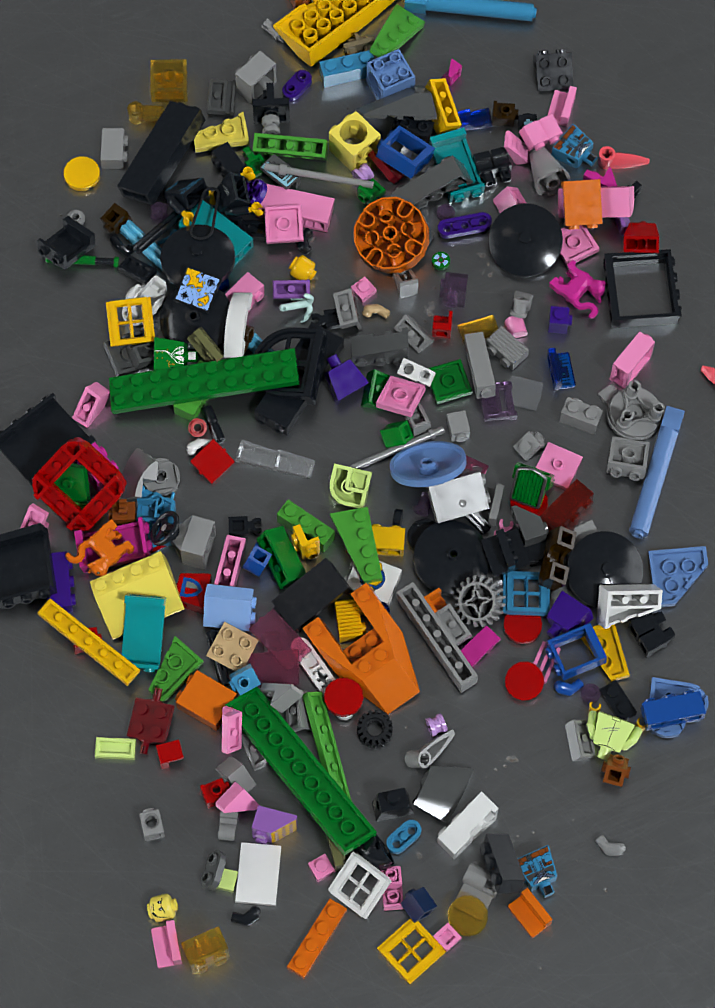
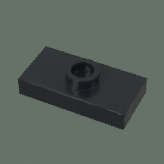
[117,255,158,285]

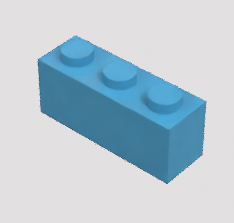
[319,50,374,88]

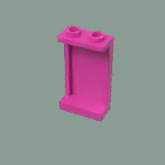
[74,517,153,573]

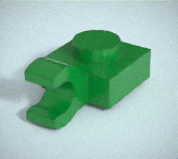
[242,146,265,178]

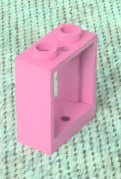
[610,331,655,389]

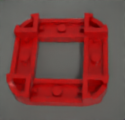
[32,437,127,531]

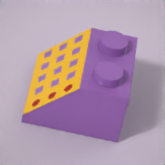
[252,805,298,844]

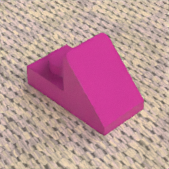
[583,167,617,187]

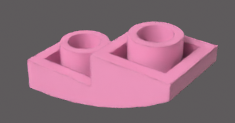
[381,866,404,911]

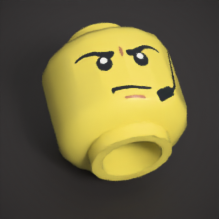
[147,894,178,922]

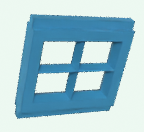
[503,571,550,616]

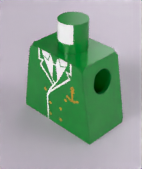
[154,337,198,370]

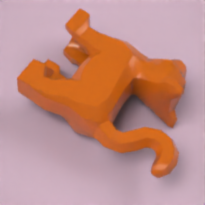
[66,519,134,577]

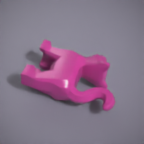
[549,260,607,319]

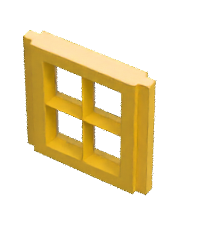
[106,297,155,347]
[377,918,446,985]

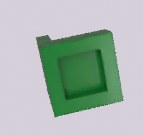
[380,420,414,448]

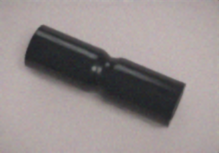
[202,405,225,443]

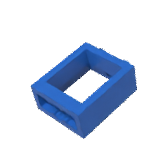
[376,125,435,179]
[545,623,607,681]

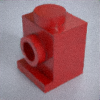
[200,778,230,809]

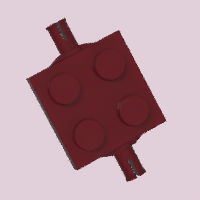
[127,688,175,755]

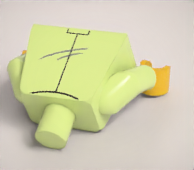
[587,702,646,761]

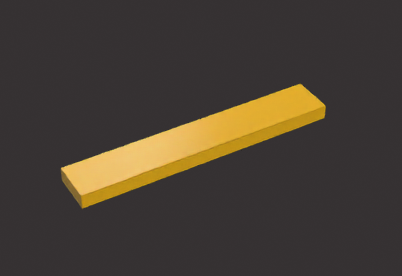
[37,598,140,686]

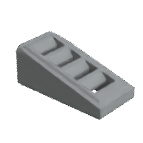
[405,402,431,437]

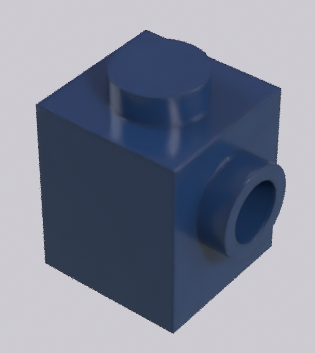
[400,887,438,923]

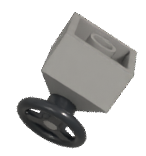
[150,511,216,570]

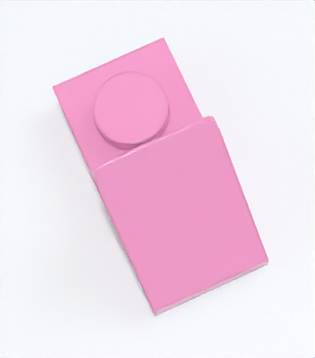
[20,503,49,529]

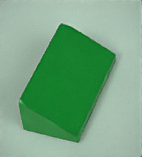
[361,369,390,410]

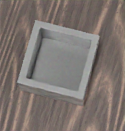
[235,51,277,105]

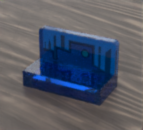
[547,348,576,390]

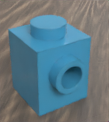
[229,664,261,695]

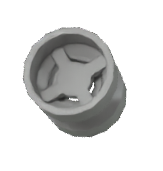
[262,114,280,135]

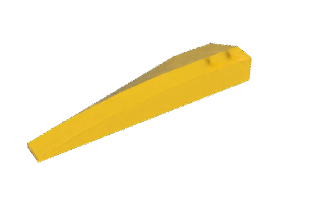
[273,0,395,67]

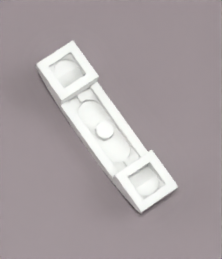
[224,293,253,359]

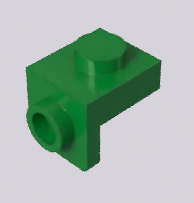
[357,178,386,204]

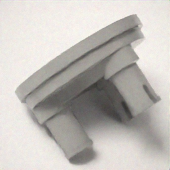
[606,380,665,441]

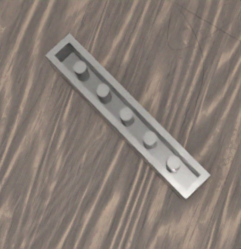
[397,582,478,693]

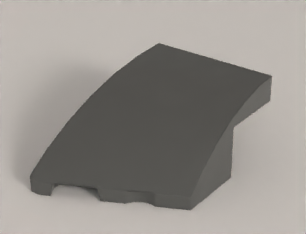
[103,323,159,376]
[412,765,474,823]

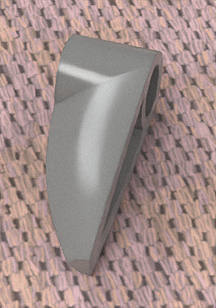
[405,729,455,768]

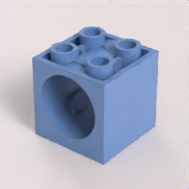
[366,49,416,100]

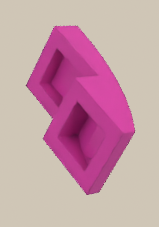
[461,626,501,667]

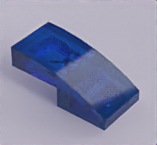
[457,108,493,131]

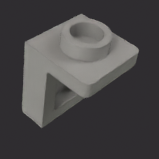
[513,431,546,461]

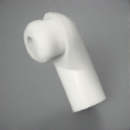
[186,438,211,456]

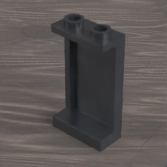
[271,558,353,634]

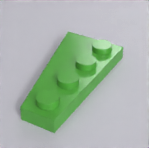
[370,4,425,58]
[330,507,383,584]

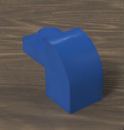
[242,542,272,577]

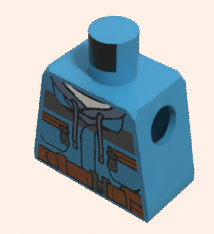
[551,124,597,168]
[518,845,557,898]

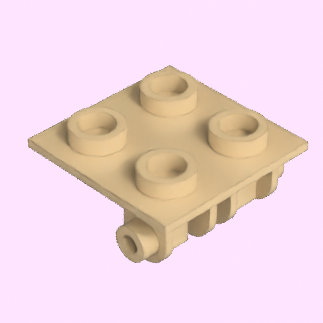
[206,622,259,671]

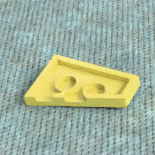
[193,111,249,153]

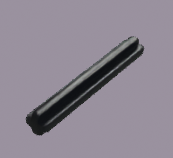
[133,211,183,254]

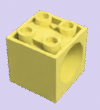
[329,111,381,172]

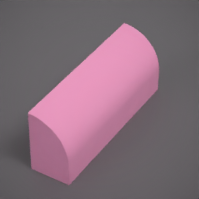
[256,184,335,232]
[558,186,634,218]

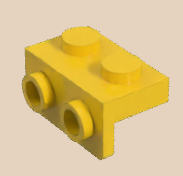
[291,524,320,560]

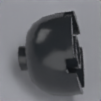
[357,834,395,871]

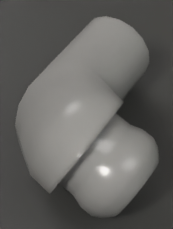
[595,835,626,856]

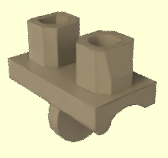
[343,32,375,57]

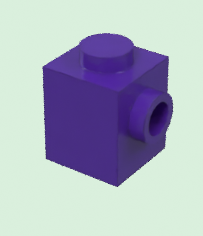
[548,306,572,334]

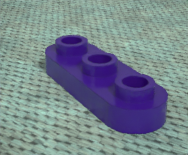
[438,212,492,239]

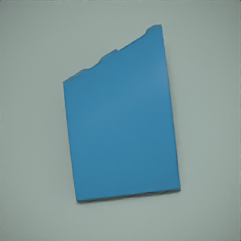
[136,486,176,546]

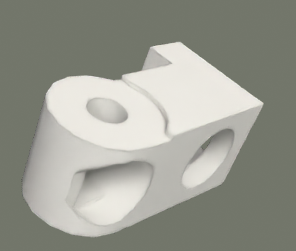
[397,358,436,387]

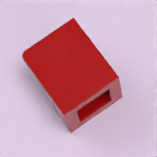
[432,311,453,338]
[156,739,184,769]

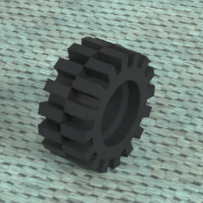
[357,710,393,748]

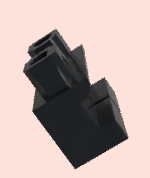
[473,147,512,187]
[628,611,675,658]

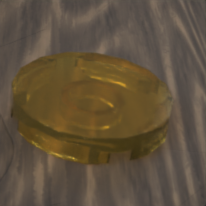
[448,895,488,936]

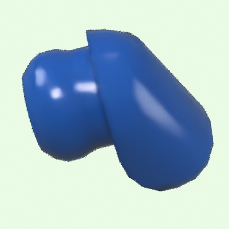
[554,678,584,696]

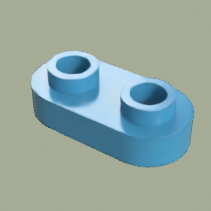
[386,820,421,854]

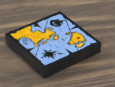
[173,265,222,314]

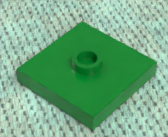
[428,359,473,404]
[54,463,91,503]

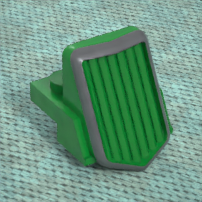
[509,462,555,509]

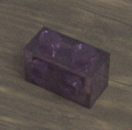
[439,272,468,308]

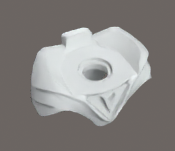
[122,275,167,326]

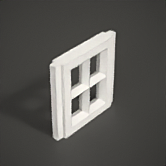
[328,851,392,919]

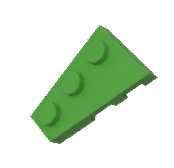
[148,636,204,703]

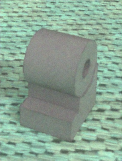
[218,811,239,841]

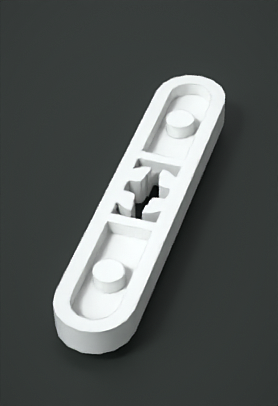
[291,638,353,720]

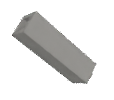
[464,332,496,399]

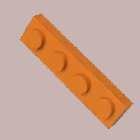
[287,899,347,978]

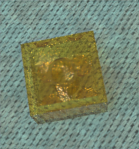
[150,59,188,102]
[181,926,230,974]

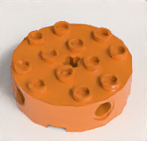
[354,197,429,273]

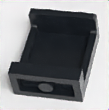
[37,216,95,270]

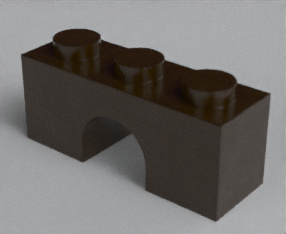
[538,526,577,591]

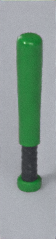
[45,255,119,268]

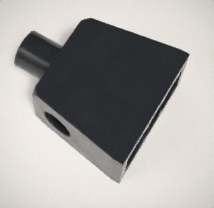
[372,788,413,822]

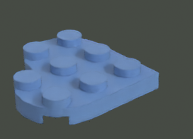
[649,677,709,738]

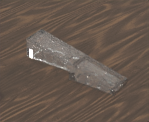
[234,440,315,479]

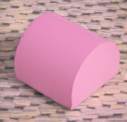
[504,316,528,338]

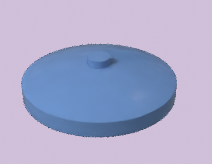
[390,441,467,487]

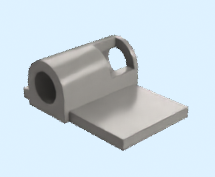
[452,860,497,921]

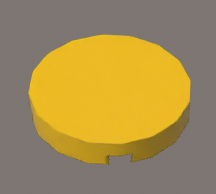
[63,156,100,191]

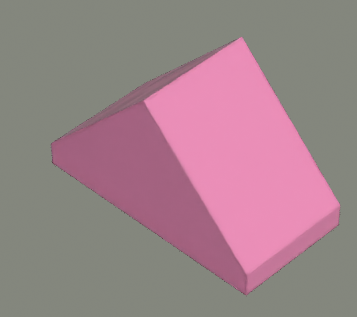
[215,782,260,813]

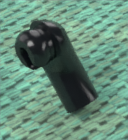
[297,228,313,254]
[231,906,261,926]

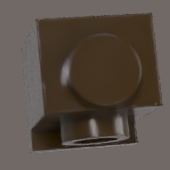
[492,101,519,127]
[100,203,133,235]

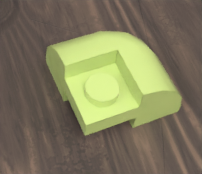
[330,464,372,508]

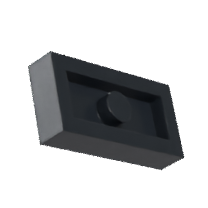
[599,680,637,720]

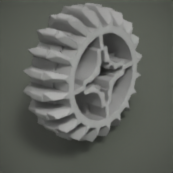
[454,575,506,627]

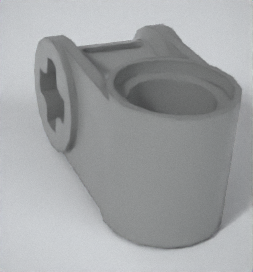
[510,291,533,318]

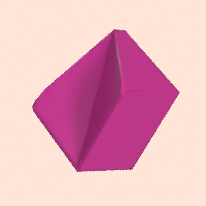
[440,59,462,86]

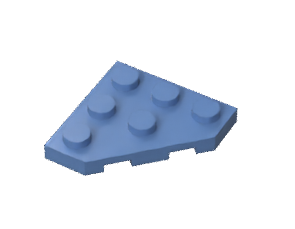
[648,546,708,607]

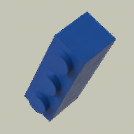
[640,690,706,731]

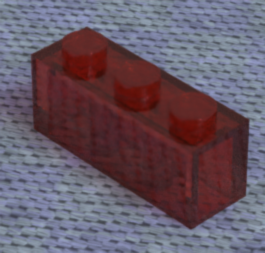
[540,479,594,531]

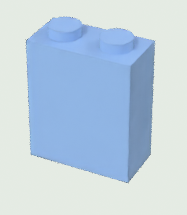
[203,584,257,631]

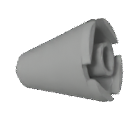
[529,147,570,197]

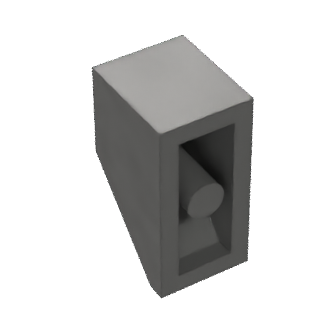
[511,505,549,547]

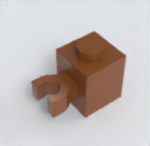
[108,499,136,526]

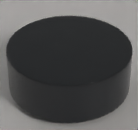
[392,509,403,527]

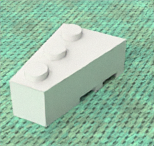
[596,584,663,629]
[437,791,499,859]

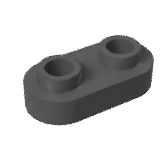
[201,850,227,891]

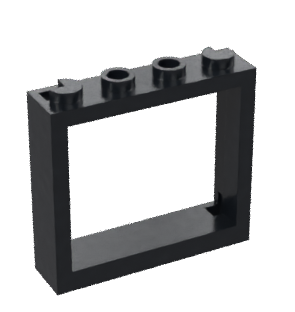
[603,249,682,328]

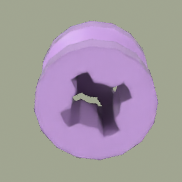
[352,163,374,180]
[425,713,448,737]

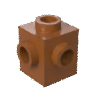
[601,754,631,787]

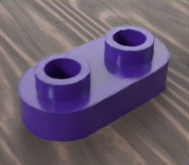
[282,70,312,101]

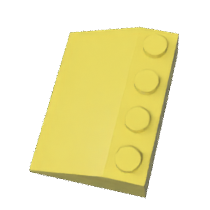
[90,551,185,640]

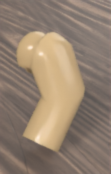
[362,304,391,319]

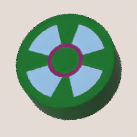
[432,252,450,271]

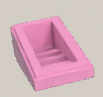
[504,131,531,165]

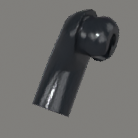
[110,235,134,257]

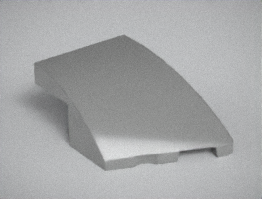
[118,448,158,501]

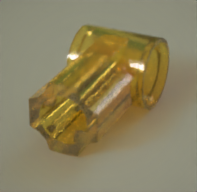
[127,101,164,125]

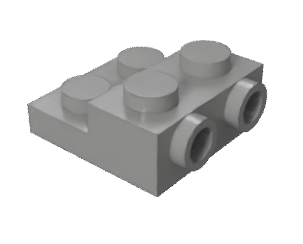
[606,436,650,481]

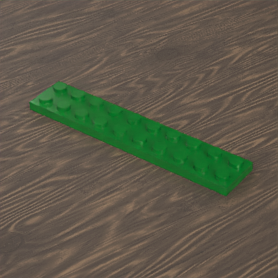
[109,348,299,414]
[225,687,377,856]

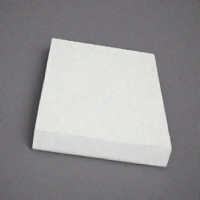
[235,842,282,906]

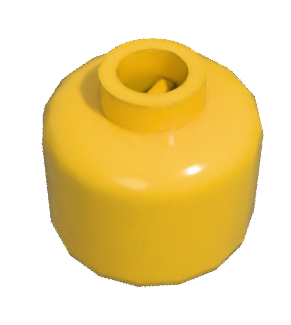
[288,255,317,281]

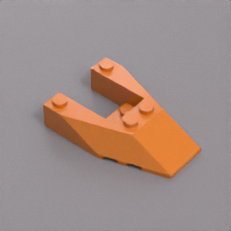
[303,583,420,715]

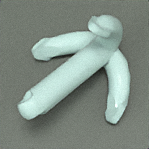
[279,293,314,323]

